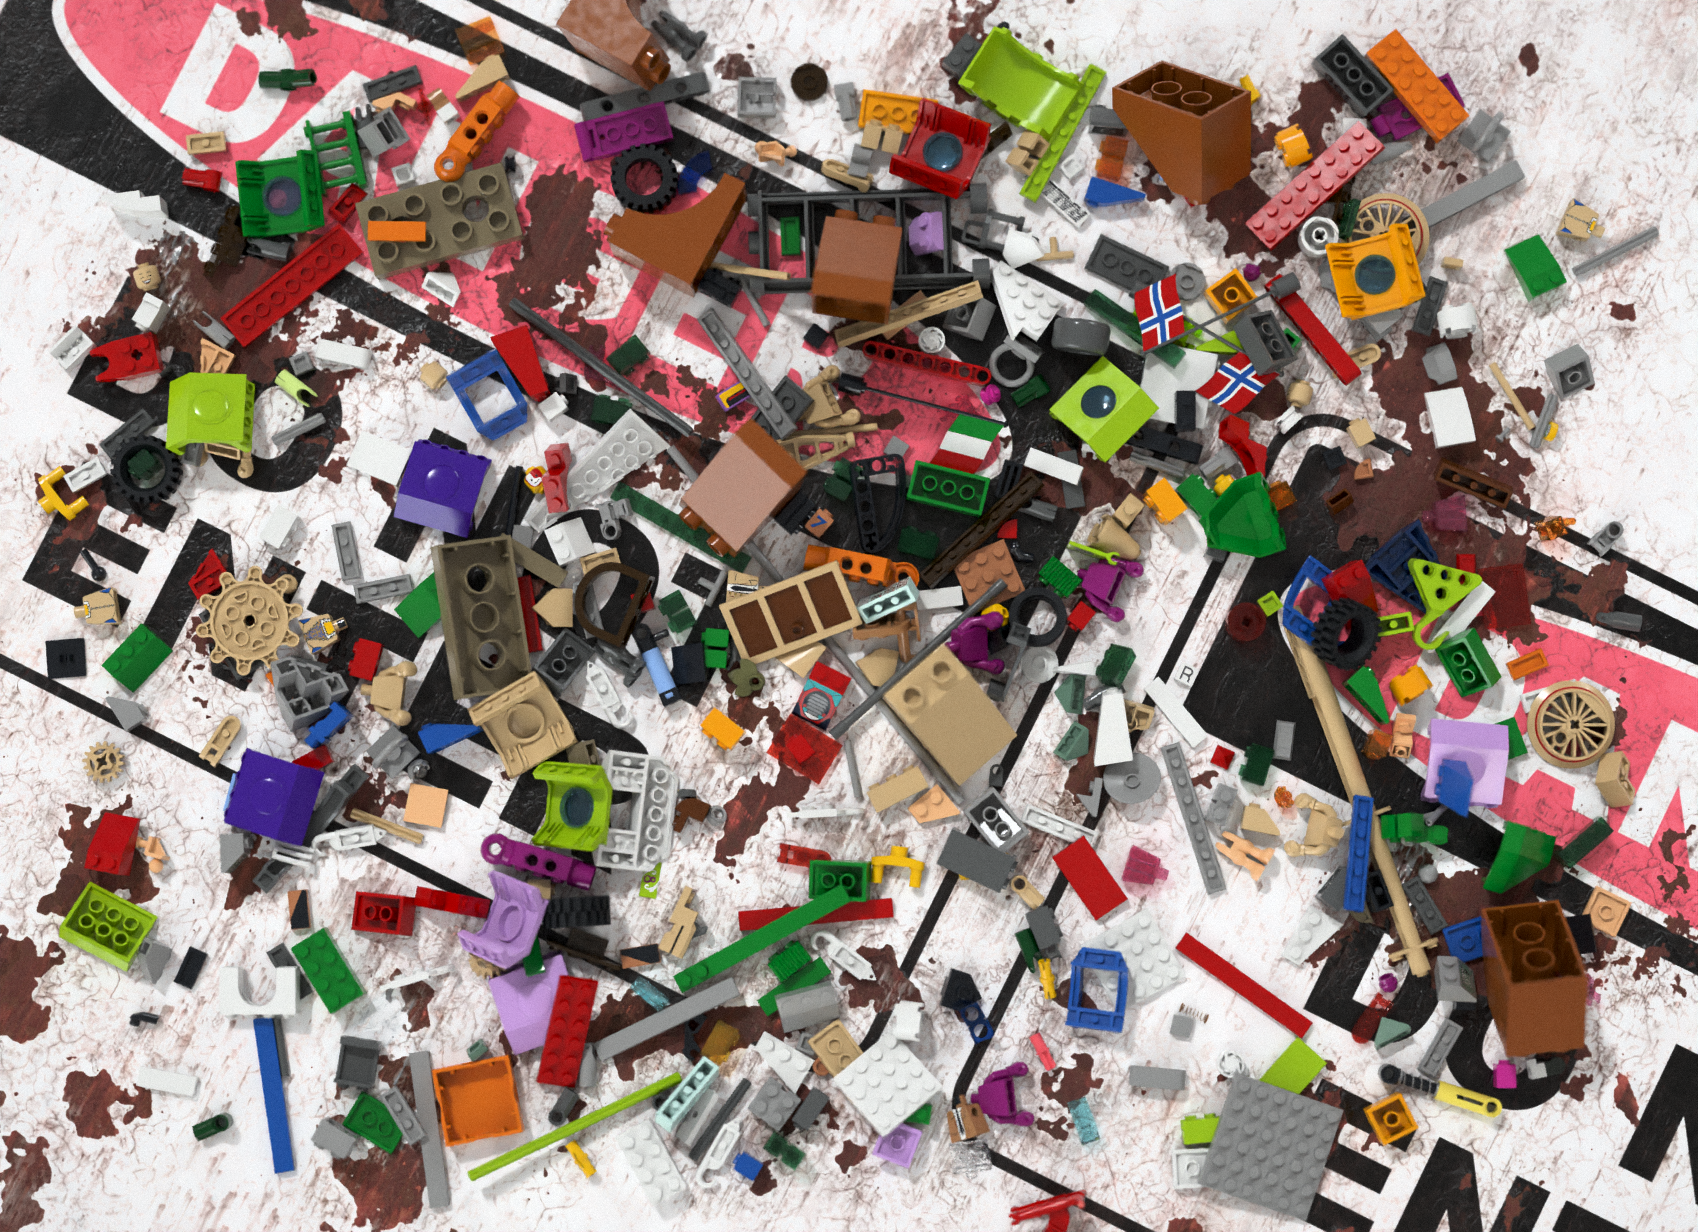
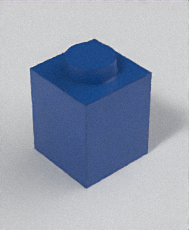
[732,1151,764,1181]

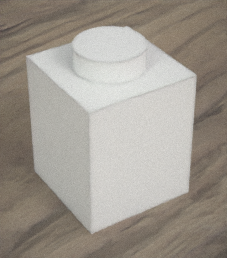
[538,392,569,423]

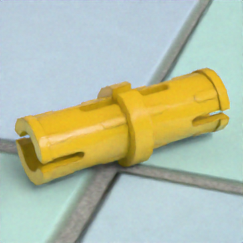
[1038,958,1057,999]
[565,1139,597,1178]

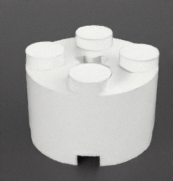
[1298,217,1339,259]
[1437,302,1479,339]
[892,1000,924,1042]

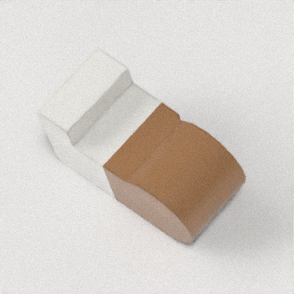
[427,87,460,126]

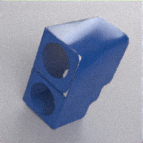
[959,1001,994,1045]

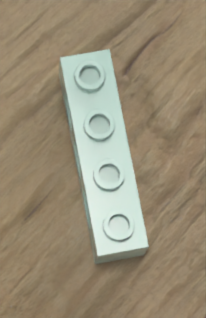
[655,1056,719,1133]

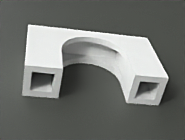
[219,966,300,1018]

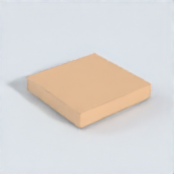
[403,783,449,828]
[1582,886,1632,937]

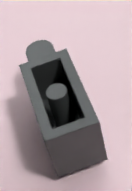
[1025,905,1063,962]

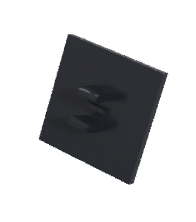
[45,638,87,679]
[671,642,707,685]
[1565,914,1597,954]

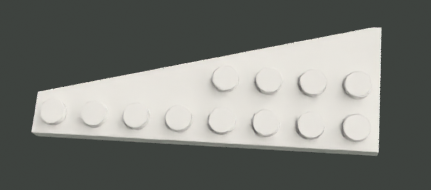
[524,409,671,532]

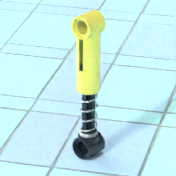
[1378,1064,1502,1117]

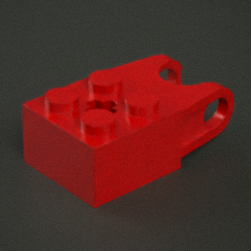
[89,332,165,382]

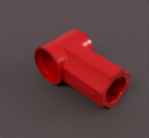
[182,168,222,192]

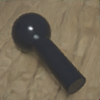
[80,548,107,582]

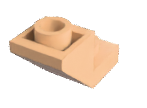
[372,92,418,113]
[1390,713,1416,759]

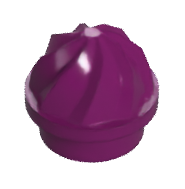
[1243,263,1261,282]
[1378,973,1398,993]

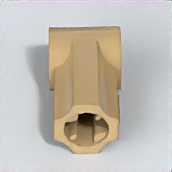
[1009,875,1046,910]

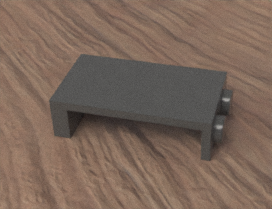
[986,622,1031,702]
[936,827,1018,893]

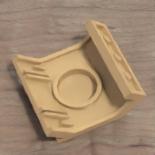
[468,671,578,779]

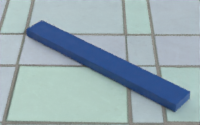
[253,1017,295,1174]

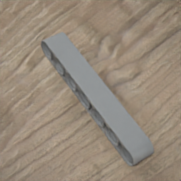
[1401,160,1526,237]

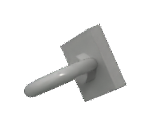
[1457,109,1511,163]
[989,334,1045,388]
[366,725,421,779]

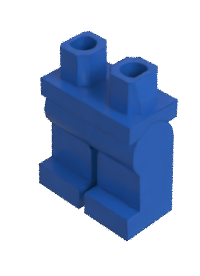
[304,702,354,749]

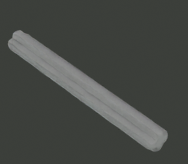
[1572,226,1659,277]

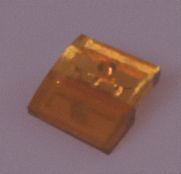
[455,16,505,66]

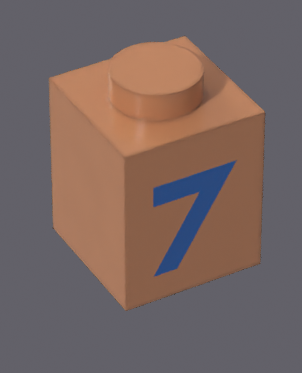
[805,508,834,540]

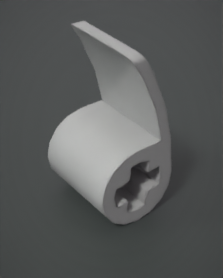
[847,143,873,178]

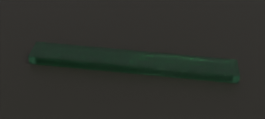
[610,481,752,573]

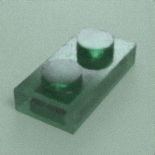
[1338,198,1361,240]

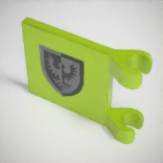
[1066,540,1120,565]

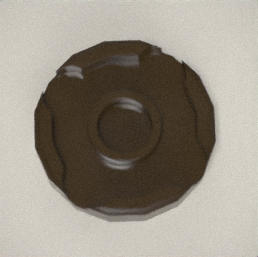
[791,63,828,102]

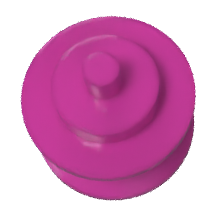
[980,384,1001,405]

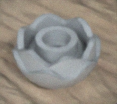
[408,759,430,781]

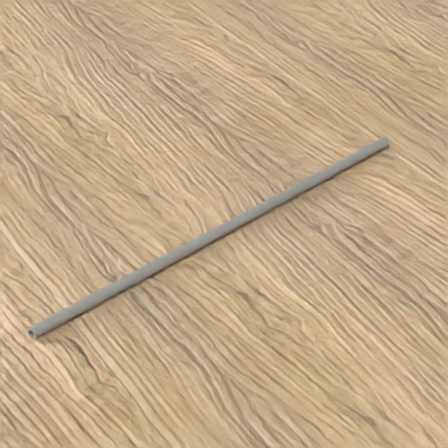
[667,445,965,805]

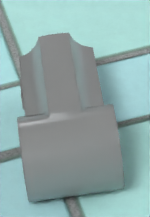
[834,82,857,121]
[1198,445,1239,481]

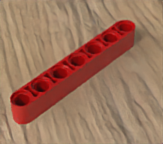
[1264,274,1362,386]
[862,341,991,387]

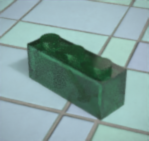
[1553,816,1614,869]

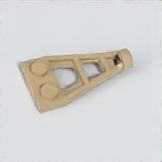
[776,432,856,471]

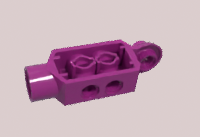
[480,833,597,891]

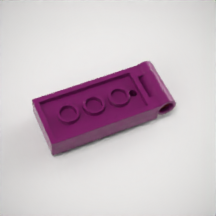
[574,101,674,162]

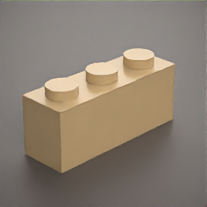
[866,765,929,813]

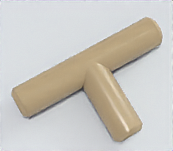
[1036,237,1074,261]

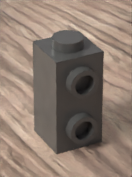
[792,1086,830,1131]

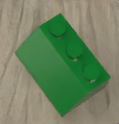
[101,623,173,693]
[1435,628,1502,697]

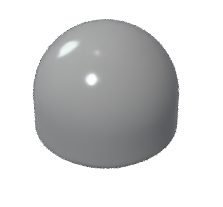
[707,805,727,826]
[1418,864,1438,883]

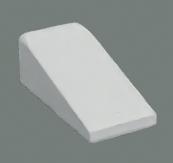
[1052,661,1096,677]

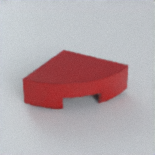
[997,519,1017,539]

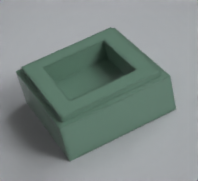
[467,1039,488,1062]

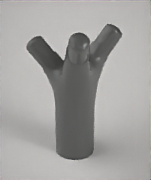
[726,640,741,671]

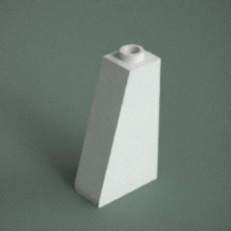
[1093,687,1133,766]

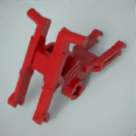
[1009,1189,1087,1232]

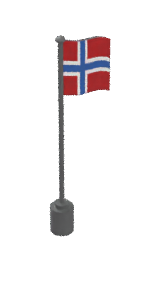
[1134,272,1301,357]
[1129,280,1284,414]

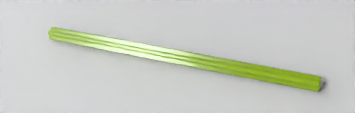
[467,1072,682,1182]

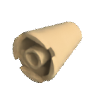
[1086,513,1141,562]

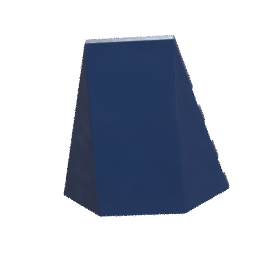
[1365,519,1447,614]

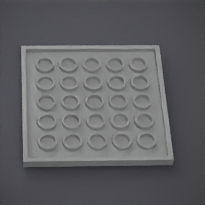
[1198,1072,1343,1221]

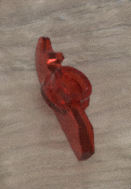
[418,88,432,125]

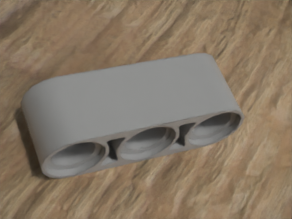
[1129,1065,1186,1090]

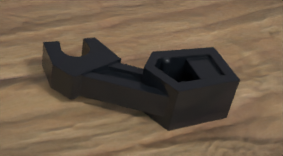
[682,1014,707,1062]

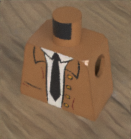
[947,1094,990,1143]

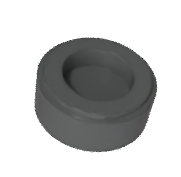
[677,789,697,799]

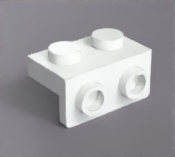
[48,325,97,373]

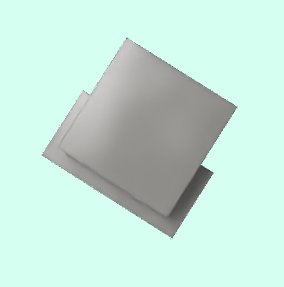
[357,107,410,157]
[1358,309,1404,342]

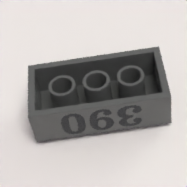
[1312,34,1394,118]

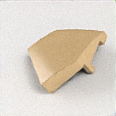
[532,588,573,627]
[855,648,899,687]

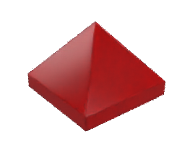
[1210,745,1235,770]

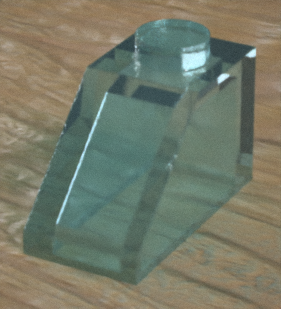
[1067,1097,1100,1145]

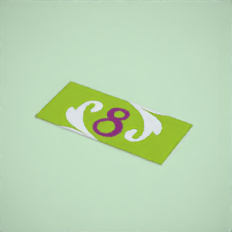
[639,862,662,899]

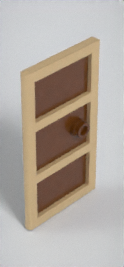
[719,560,863,664]

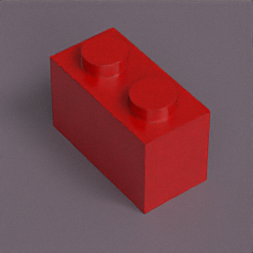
[348,638,384,682]

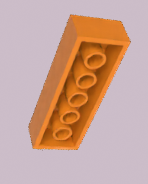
[1364,29,1470,144]

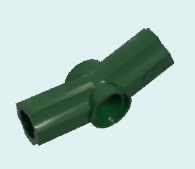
[258,69,317,91]

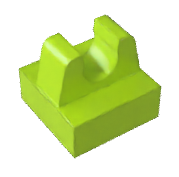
[1256,591,1283,617]

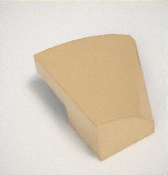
[775,641,827,679]
[1123,698,1155,732]

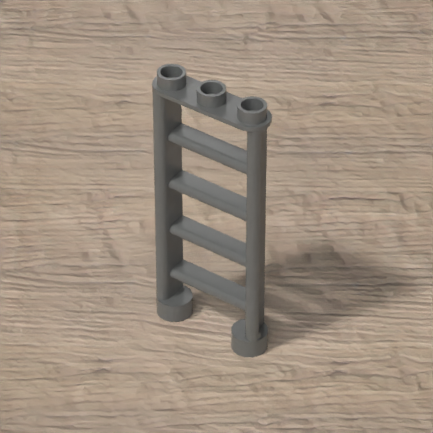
[747,183,990,296]

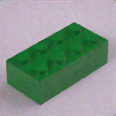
[906,460,990,518]
[290,927,367,1014]

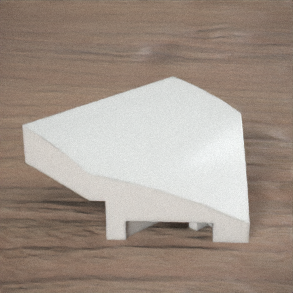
[1003,226,1045,269]

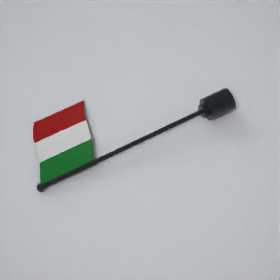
[838,372,1008,474]

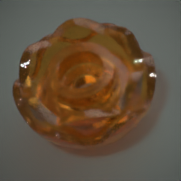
[1274,786,1294,809]

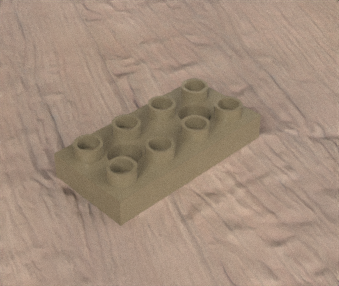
[355,162,525,280]
[430,535,532,700]

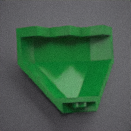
[1199,471,1287,558]
[1481,821,1556,894]

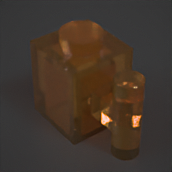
[1534,516,1576,541]

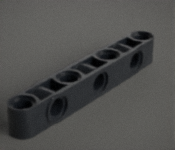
[1082,408,1203,465]

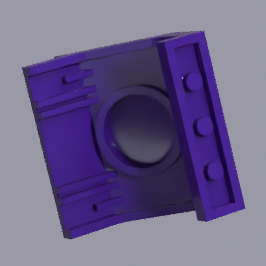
[394,439,492,538]
[223,748,325,846]

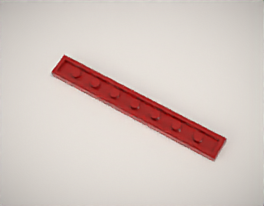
[738,898,894,931]
[1175,932,1313,1038]

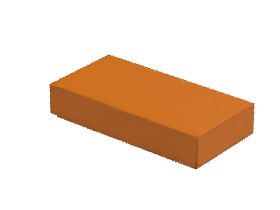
[1505,648,1549,681]

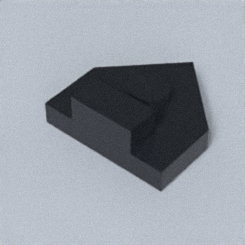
[939,968,982,1011]

